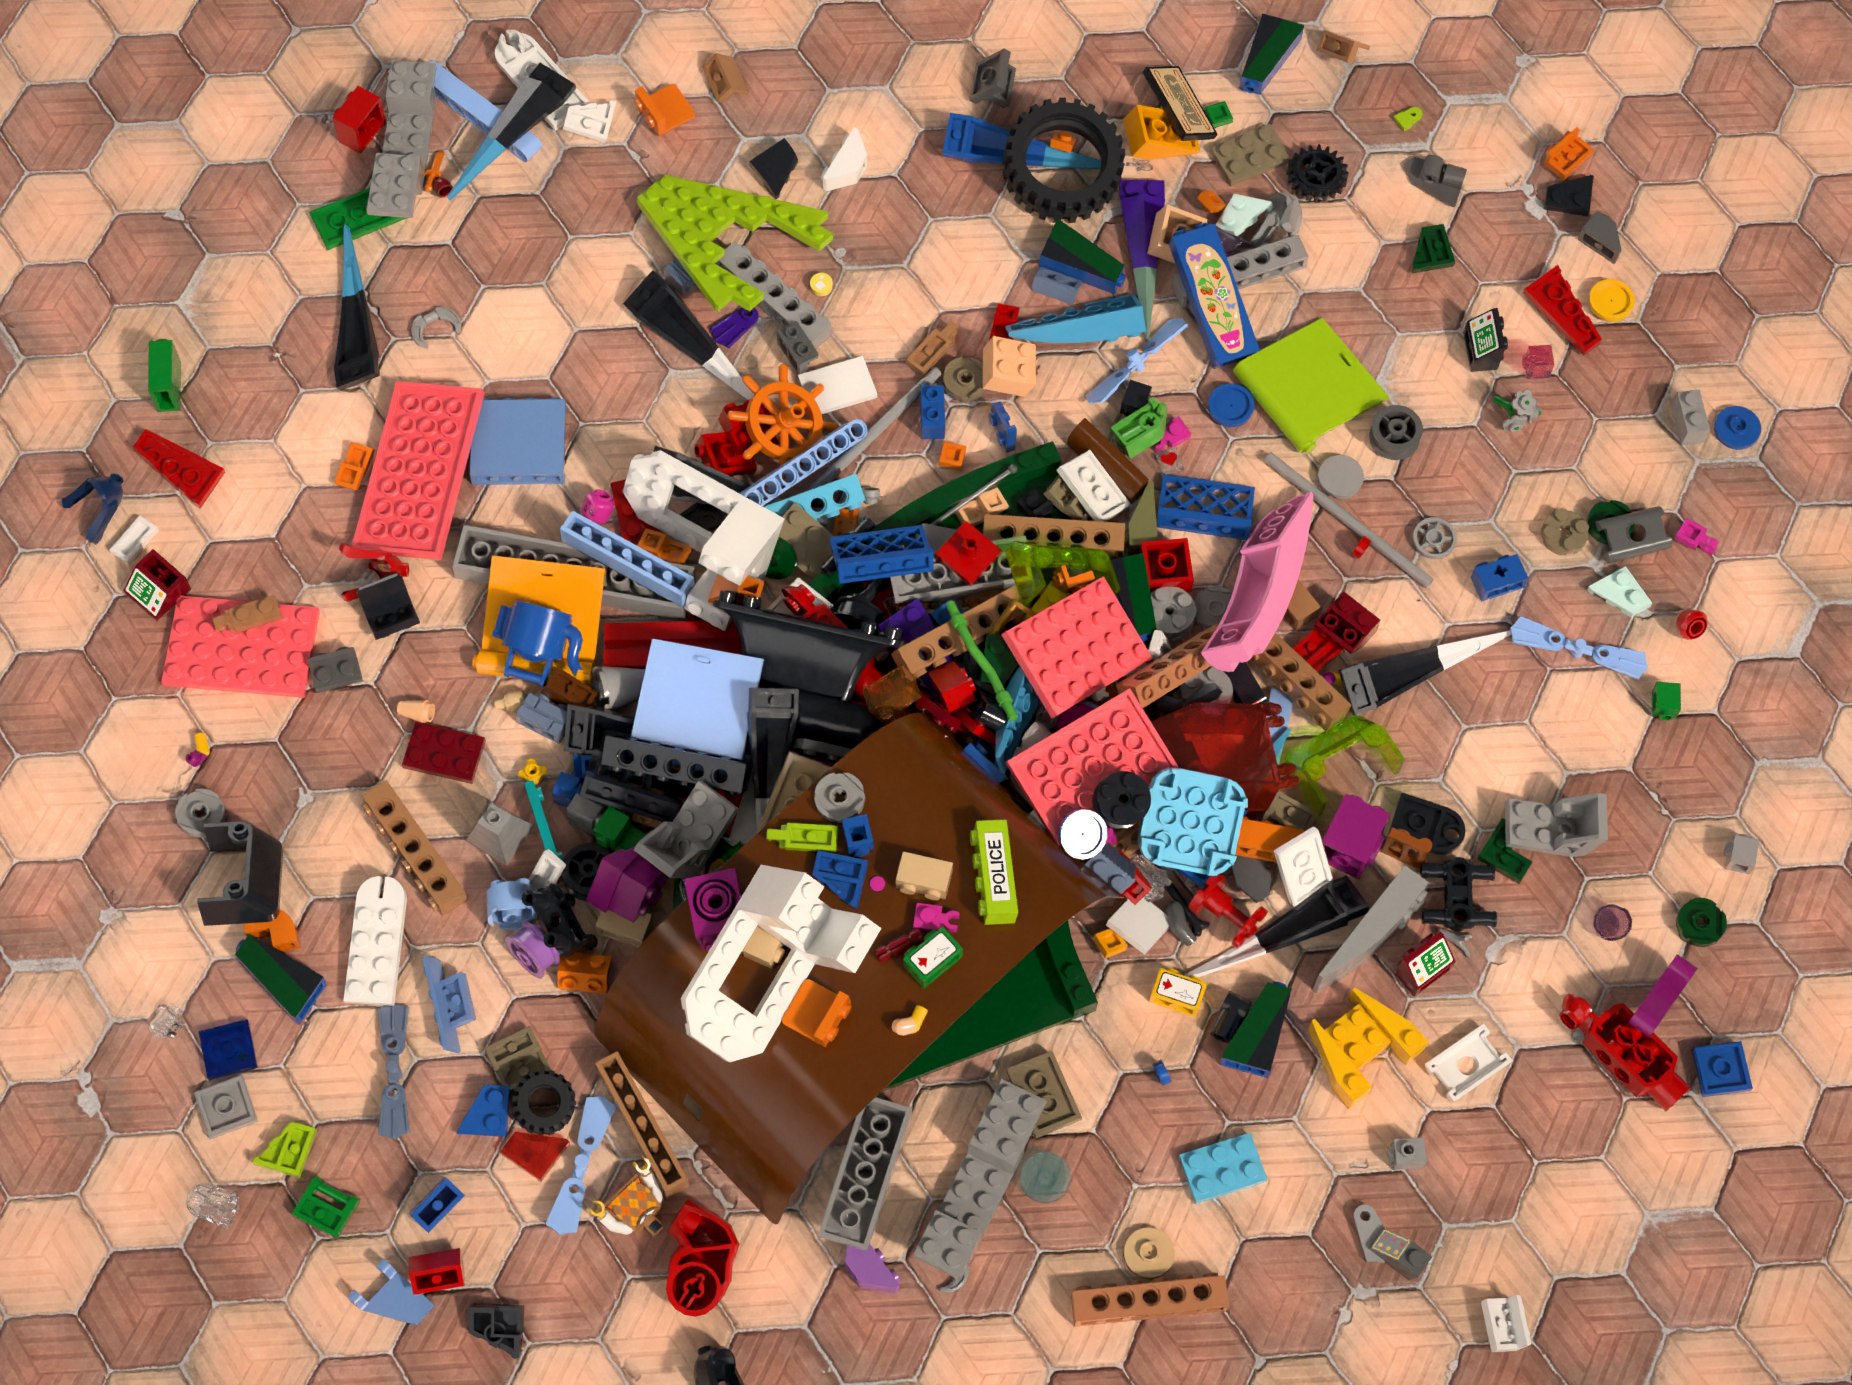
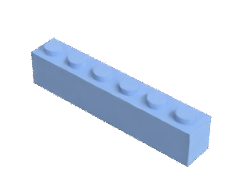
[560,511,695,608]

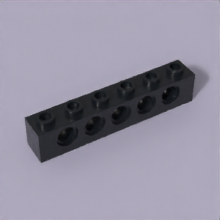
[601,733,752,796]

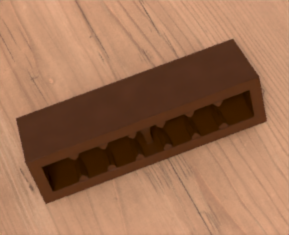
[1067,418,1149,504]

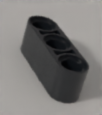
[1223,662,1268,716]
[967,684,1007,731]

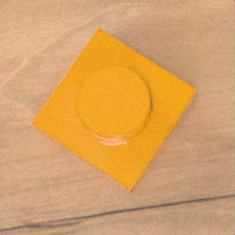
[1093,929,1128,959]

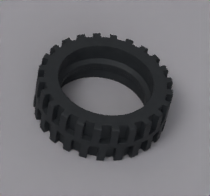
[1002,97,1125,223]

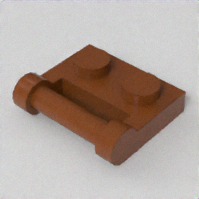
[1382,827,1432,868]

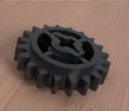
[1286,144,1349,203]

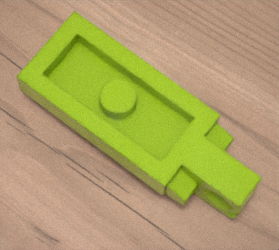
[767,823,838,853]

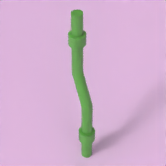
[946,601,1018,721]

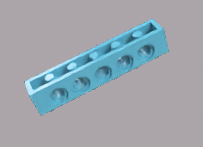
[764,474,866,522]

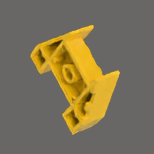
[1308,988,1429,1109]

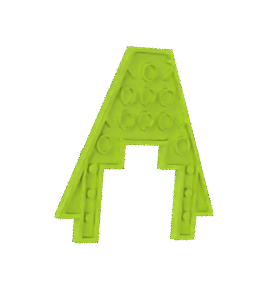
[637,175,834,312]

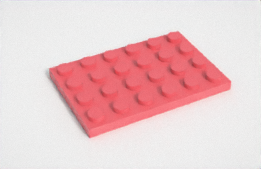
[1001,576,1153,719]
[161,596,320,698]
[1006,689,1179,846]

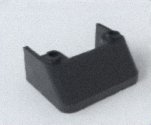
[197,821,283,926]

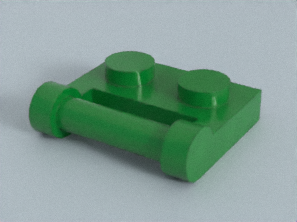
[292,1176,361,1239]

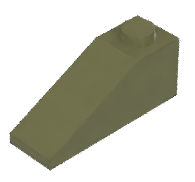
[1124,481,1158,555]

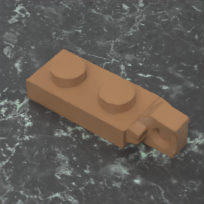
[906,321,959,377]
[212,595,283,633]

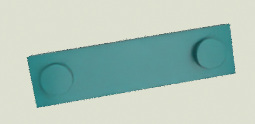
[524,780,564,876]

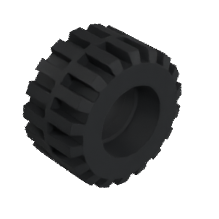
[512,1069,576,1136]

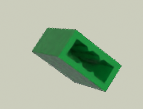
[148,339,181,412]

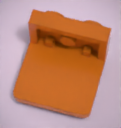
[634,84,695,136]
[782,979,852,1047]

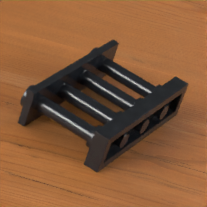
[579,747,684,822]

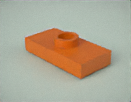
[833,507,859,547]

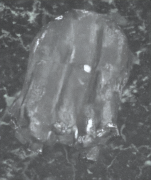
[1129,855,1172,902]
[186,1183,241,1230]

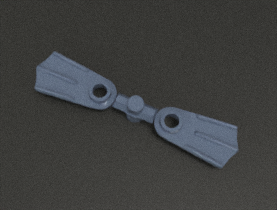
[378,1003,410,1140]

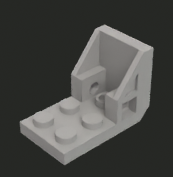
[634,781,739,878]
[1505,793,1608,857]

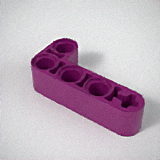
[1628,954,1698,1037]

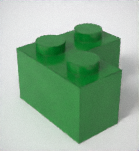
[593,806,647,853]

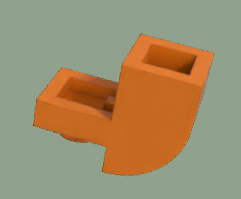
[243,910,301,952]

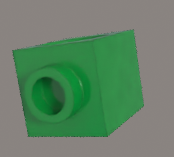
[1652,682,1681,720]

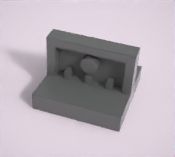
[969,48,1016,108]

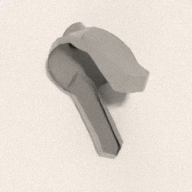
[1249,192,1302,249]

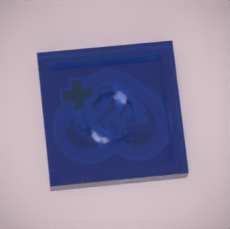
[198,1019,258,1080]

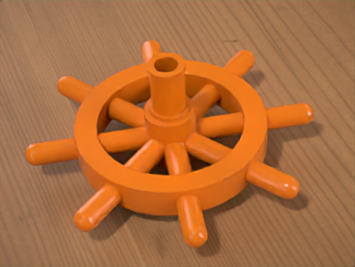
[727,364,840,479]

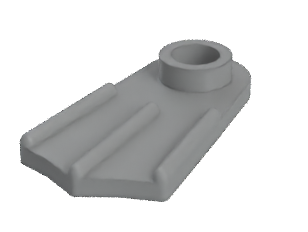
[1353,1204,1385,1263]

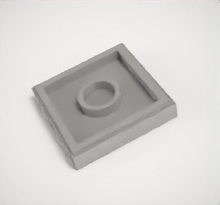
[194,1074,258,1140]

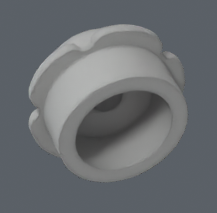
[862,487,882,504]

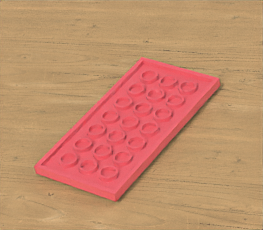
[352,381,485,560]

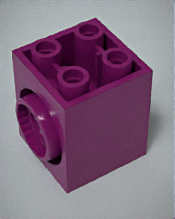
[1322,794,1390,880]
[684,868,743,952]

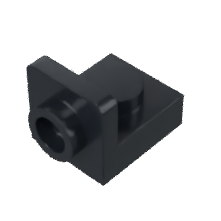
[1017,489,1053,518]

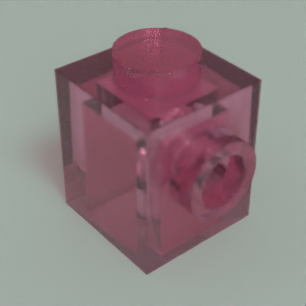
[1522,345,1555,379]

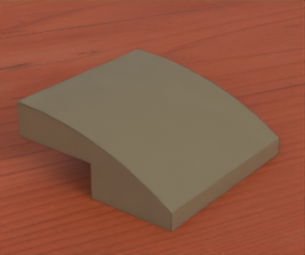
[1043,474,1090,521]
[1259,790,1318,832]
[484,1026,551,1095]

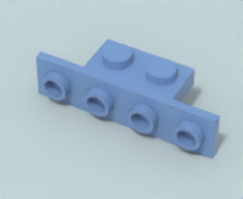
[423,956,476,1053]

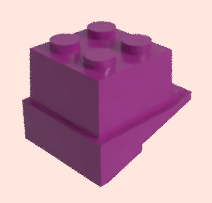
[586,847,669,923]

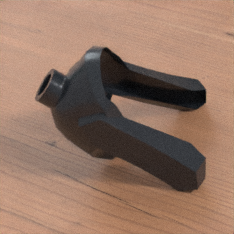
[1151,683,1223,725]
[694,1346,744,1385]

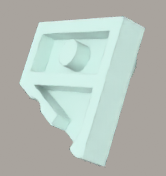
[1587,566,1652,617]

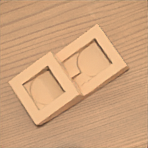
[955,487,1009,527]

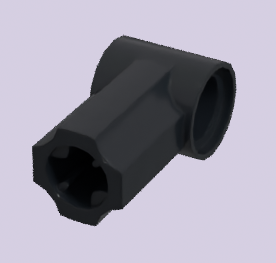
[1210,991,1252,1044]

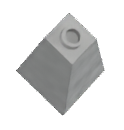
[466,802,534,865]

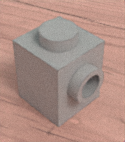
[1724,834,1759,875]
[1387,1138,1427,1170]

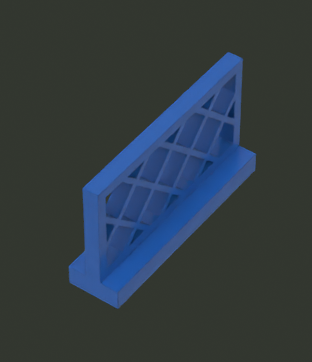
[1156,474,1255,540]
[829,525,934,584]

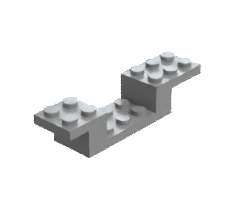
[367,60,437,218]
[913,1079,1047,1280]

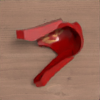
[339,543,410,602]

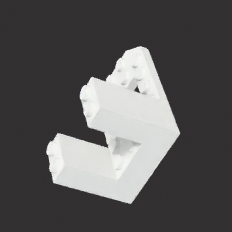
[623,450,784,631]
[681,865,881,1062]

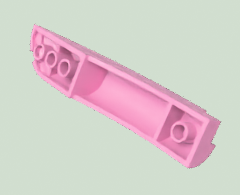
[1201,491,1314,672]

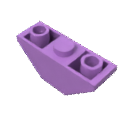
[845,1244,901,1294]

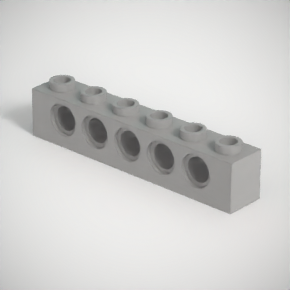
[1172,235,1309,308]
[716,241,831,349]

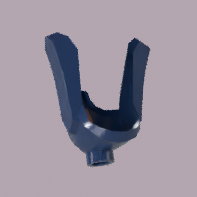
[62,473,124,545]

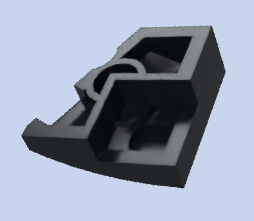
[749,138,798,199]
[468,1303,524,1359]

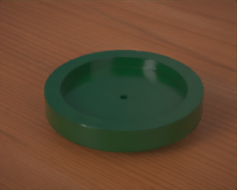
[765,537,797,579]

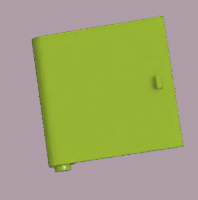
[1233,318,1389,454]

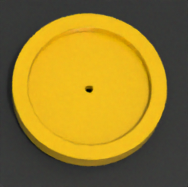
[1588,279,1635,322]

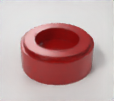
[1351,535,1371,559]

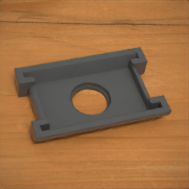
[1595,506,1672,564]

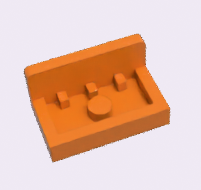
[1544,127,1594,181]
[1052,565,1095,593]
[558,952,612,994]

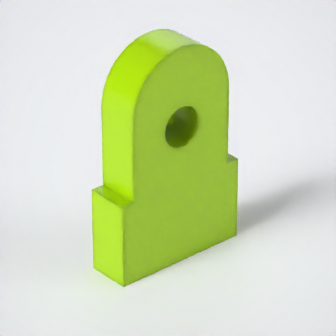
[1393,107,1423,131]

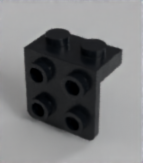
[356,573,420,640]

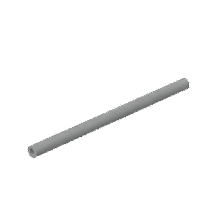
[805,367,942,492]
[1264,452,1434,588]

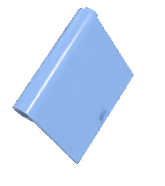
[626,639,764,777]

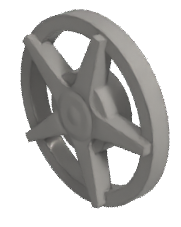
[1413,517,1457,559]

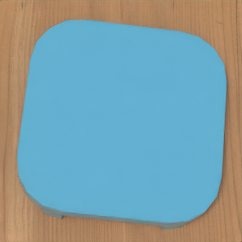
[1138,768,1248,876]

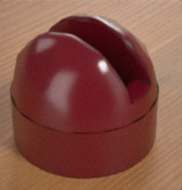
[433,178,453,198]

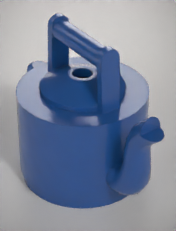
[492,600,583,687]

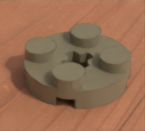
[943,357,986,404]
[1541,508,1589,556]

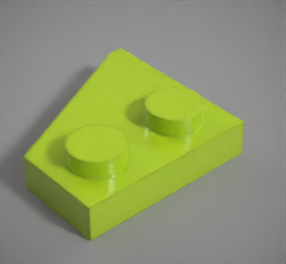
[252,1122,317,1178]

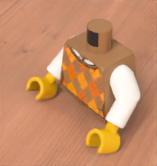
[586,1156,665,1237]

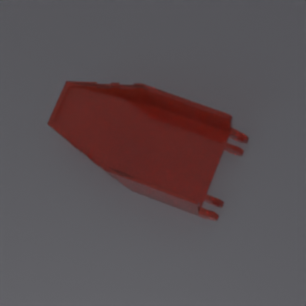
[1151,702,1300,811]

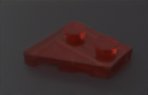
[500,1132,570,1182]

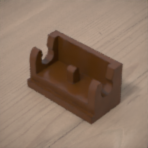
[540,667,598,707]

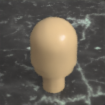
[494,690,527,711]

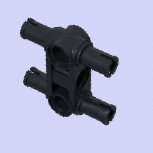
[820,517,906,602]
[1420,857,1497,932]
[522,884,598,957]

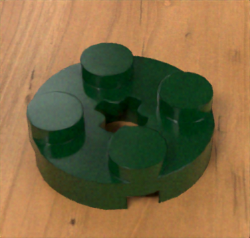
[1587,500,1635,546]
[1676,898,1727,947]

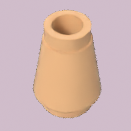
[397,700,435,723]

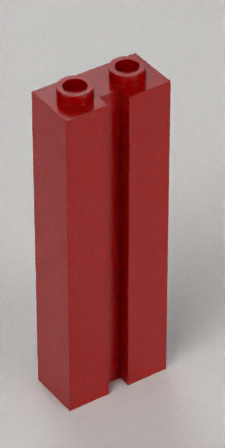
[604,621,741,669]

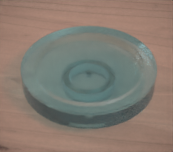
[1020,1152,1071,1203]

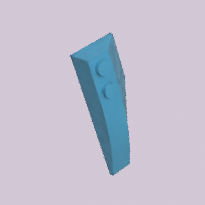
[1005,293,1146,343]
[995,664,1040,773]

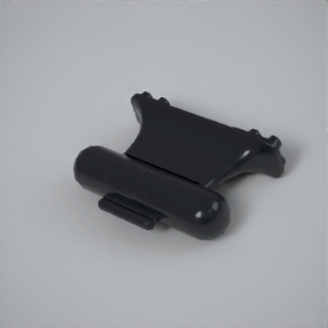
[713,590,905,754]

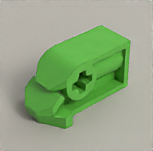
[1111,398,1167,459]

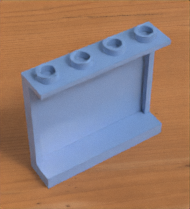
[470,397,567,485]

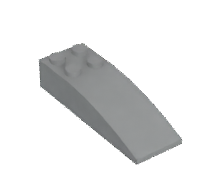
[890,536,1035,603]
[1313,865,1429,993]
[818,1097,912,1251]

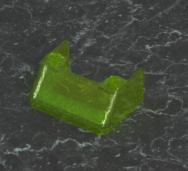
[1006,541,1120,606]
[1285,715,1405,817]

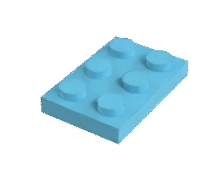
[1179,1133,1268,1204]

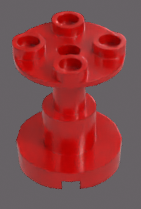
[1188,873,1268,949]

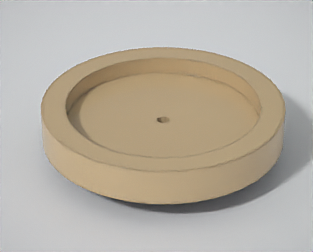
[1123,1227,1175,1279]

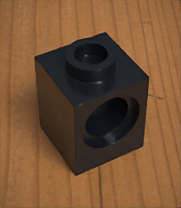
[1120,380,1152,417]

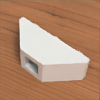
[821,127,867,191]

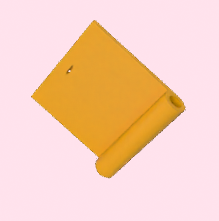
[473,556,605,687]

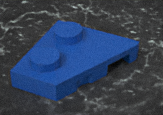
[457,1085,511,1137]

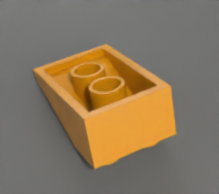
[1123,105,1200,160]

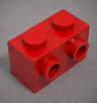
[928,661,976,713]
[409,1248,465,1295]

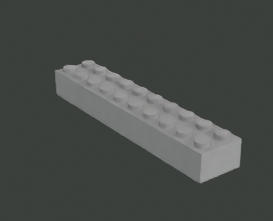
[452,525,696,621]

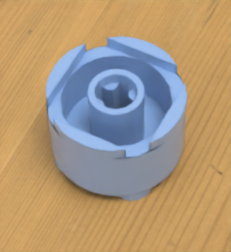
[486,878,537,930]

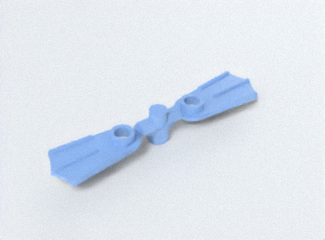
[1085,318,1188,405]
[1510,616,1648,680]
[546,1096,616,1235]

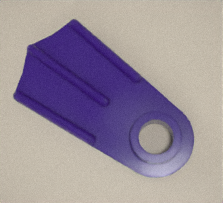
[710,308,759,348]

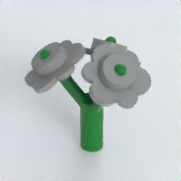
[1493,390,1541,432]

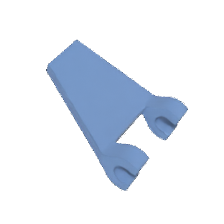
[348,1258,435,1325]

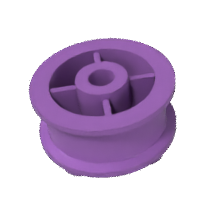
[505,922,561,979]

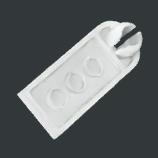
[495,30,590,131]
[344,876,407,1006]

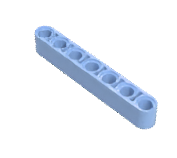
[427,60,542,162]
[739,419,867,506]

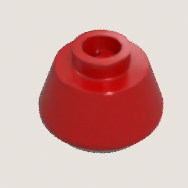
[1676,609,1708,640]

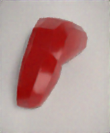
[666,1198,740,1317]

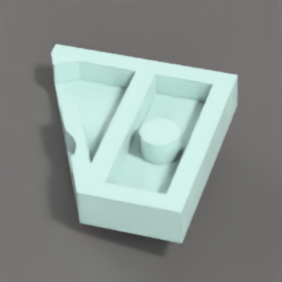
[1215,194,1274,237]

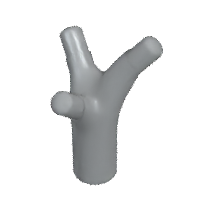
[1439,928,1472,957]

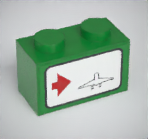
[903,927,963,989]

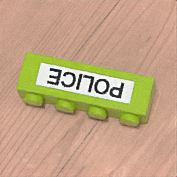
[970,820,1018,925]

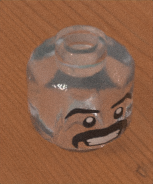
[147,1002,185,1041]

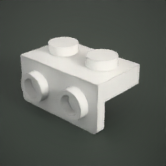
[1481,1295,1531,1352]

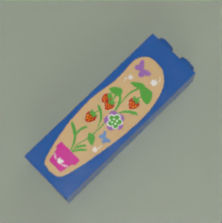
[1168,223,1260,369]

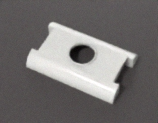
[1425,1024,1513,1102]

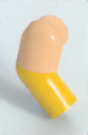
[892,1005,928,1036]

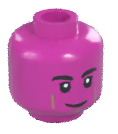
[580,489,615,524]

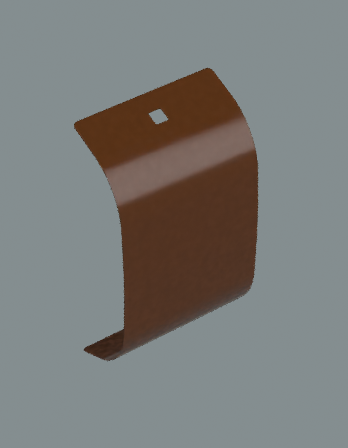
[594,712,1124,1224]

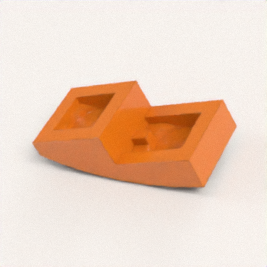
[334,442,375,491]
[637,528,691,565]

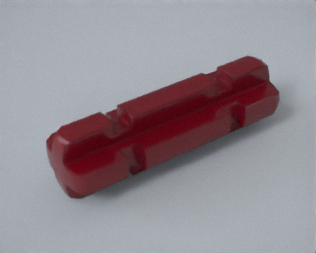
[875,929,924,962]

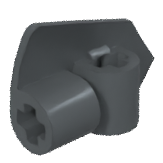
[1403,155,1467,207]
[1231,855,1271,903]

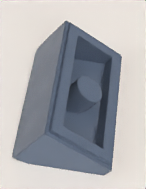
[1031,267,1083,304]

